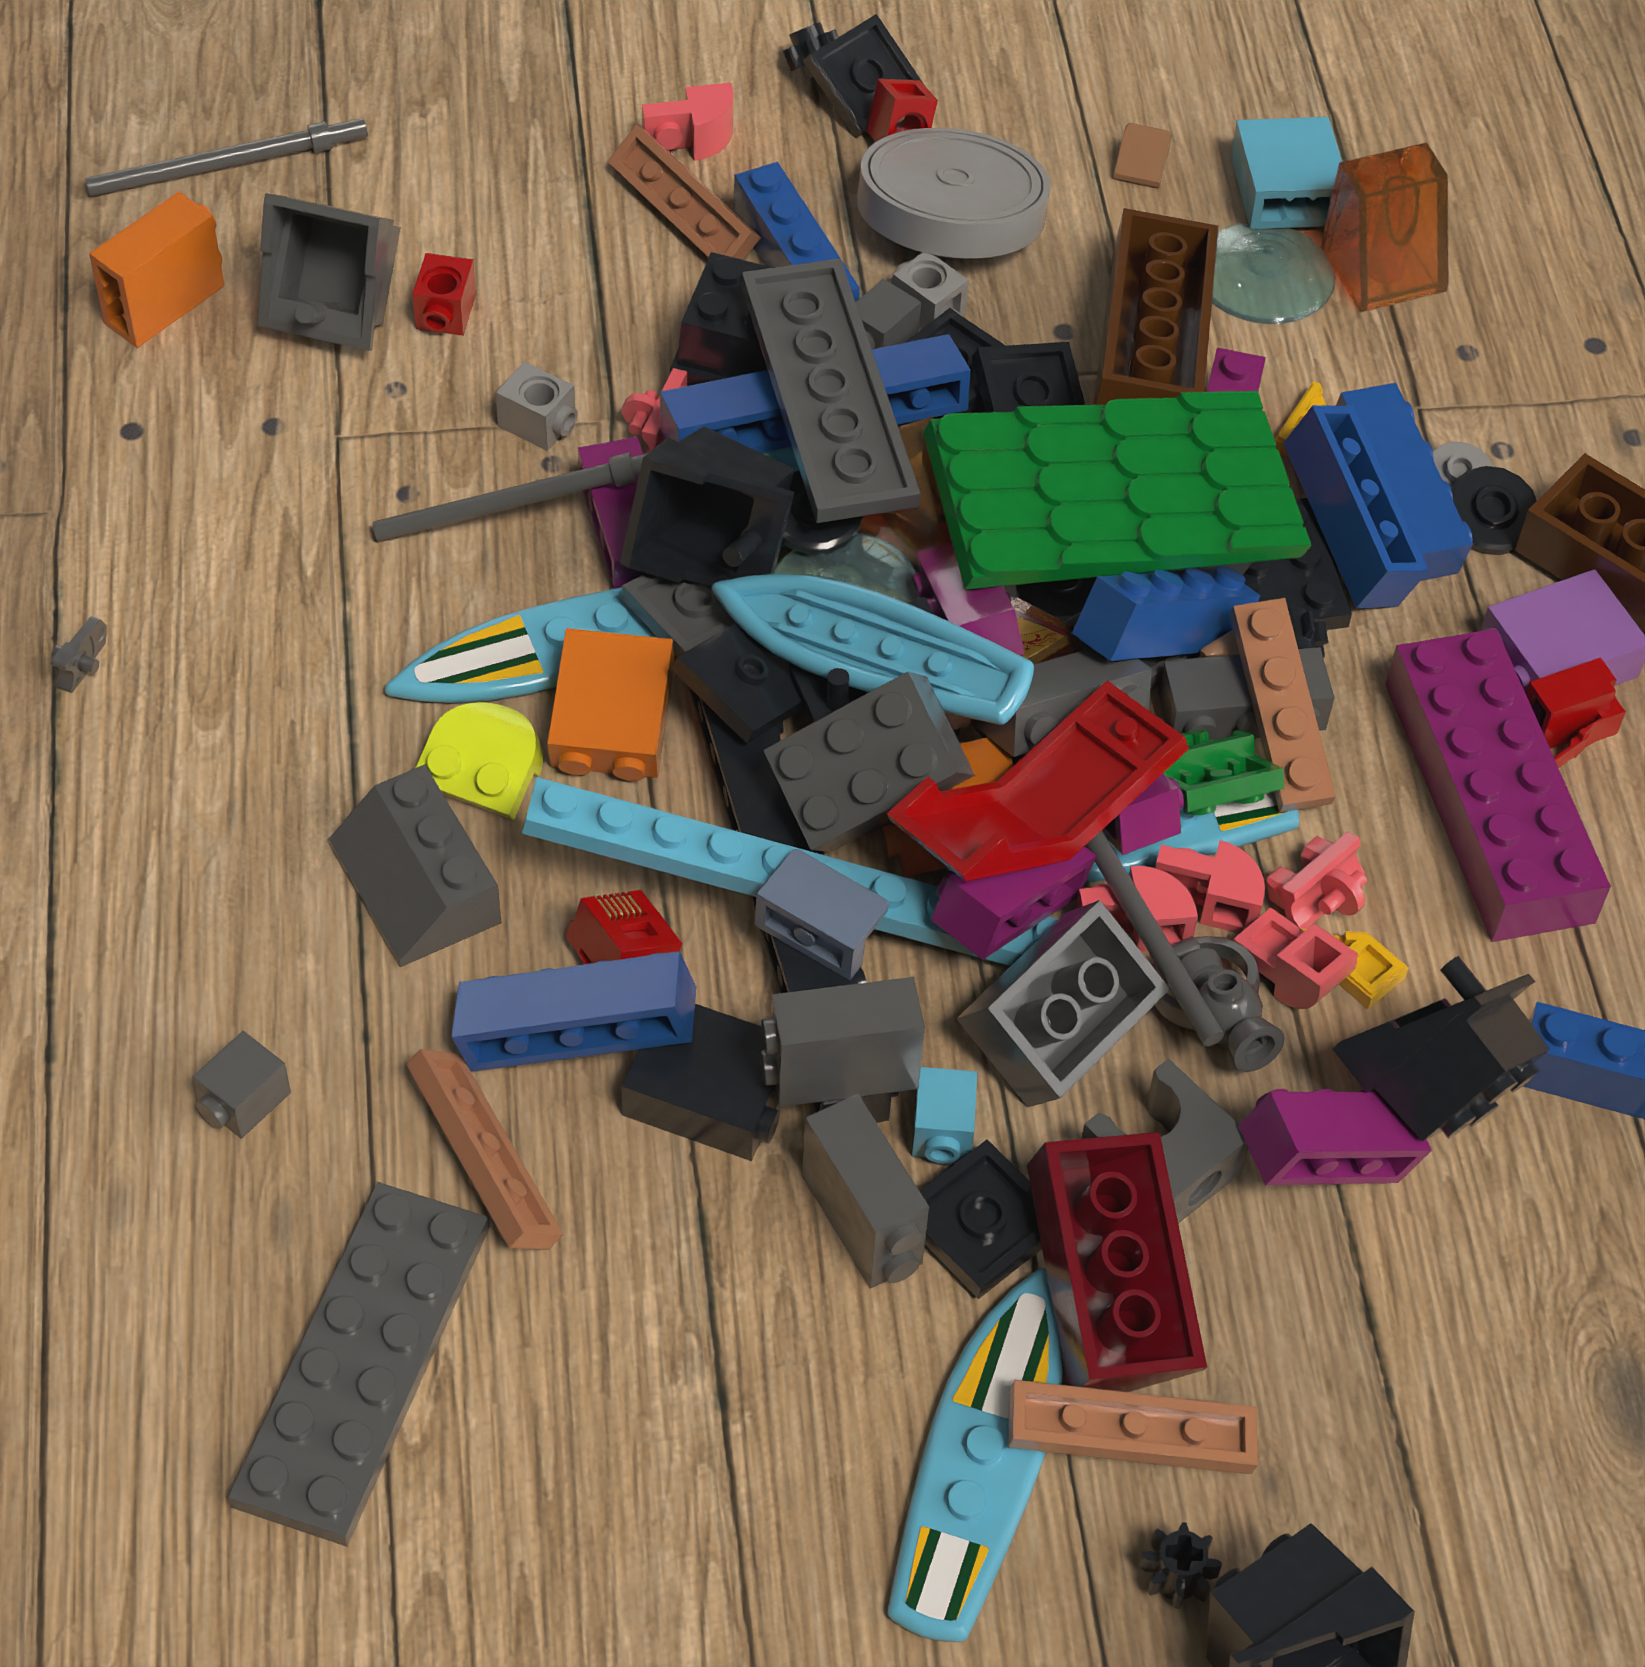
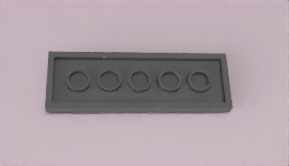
[741,258,921,523]
[228,1182,490,1547]

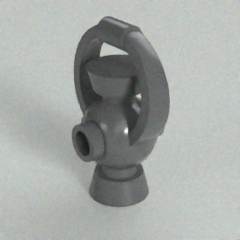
[1152,936,1285,1072]

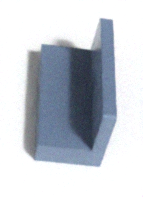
[754,849,889,980]

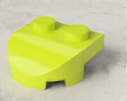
[416,702,543,821]

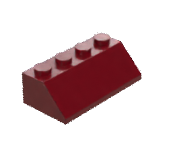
[1027,1132,1207,1392]

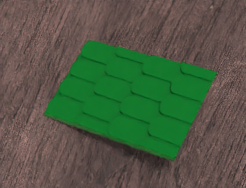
[923,391,1311,590]

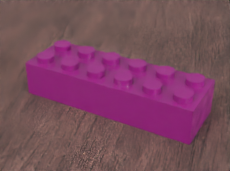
[1385,629,1611,942]

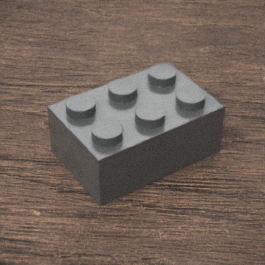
[763,672,975,852]
[956,900,1170,1107]

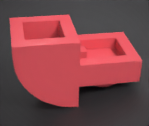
[642,83,734,161]
[1155,840,1265,933]
[1076,865,1198,952]
[1233,908,1358,1009]

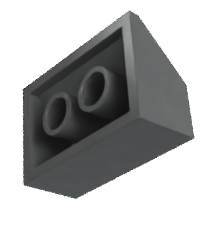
[329,764,502,967]

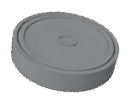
[857,128,1051,259]

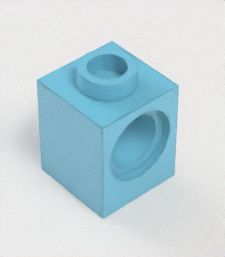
[912,1067,977,1164]

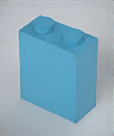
[1231,117,1349,229]

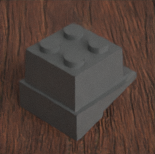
[257,193,401,351]

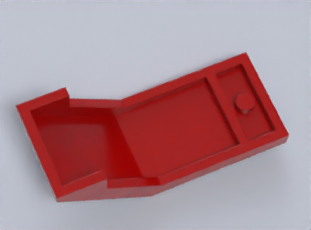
[887,680,1189,881]

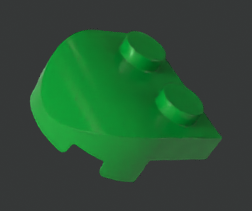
[1163,730,1285,815]

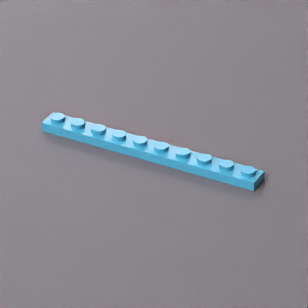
[522,777,1059,966]

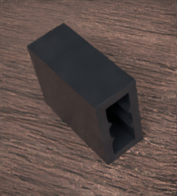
[621,1004,780,1161]

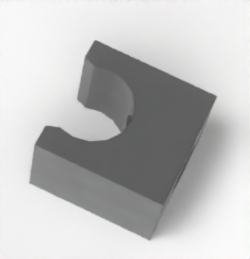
[1081,1058,1249,1224]

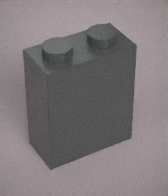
[761,977,925,1107]
[802,1094,929,1289]

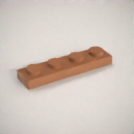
[607,124,761,260]
[1230,598,1336,812]
[406,1049,564,1250]
[1008,1380,1258,1474]

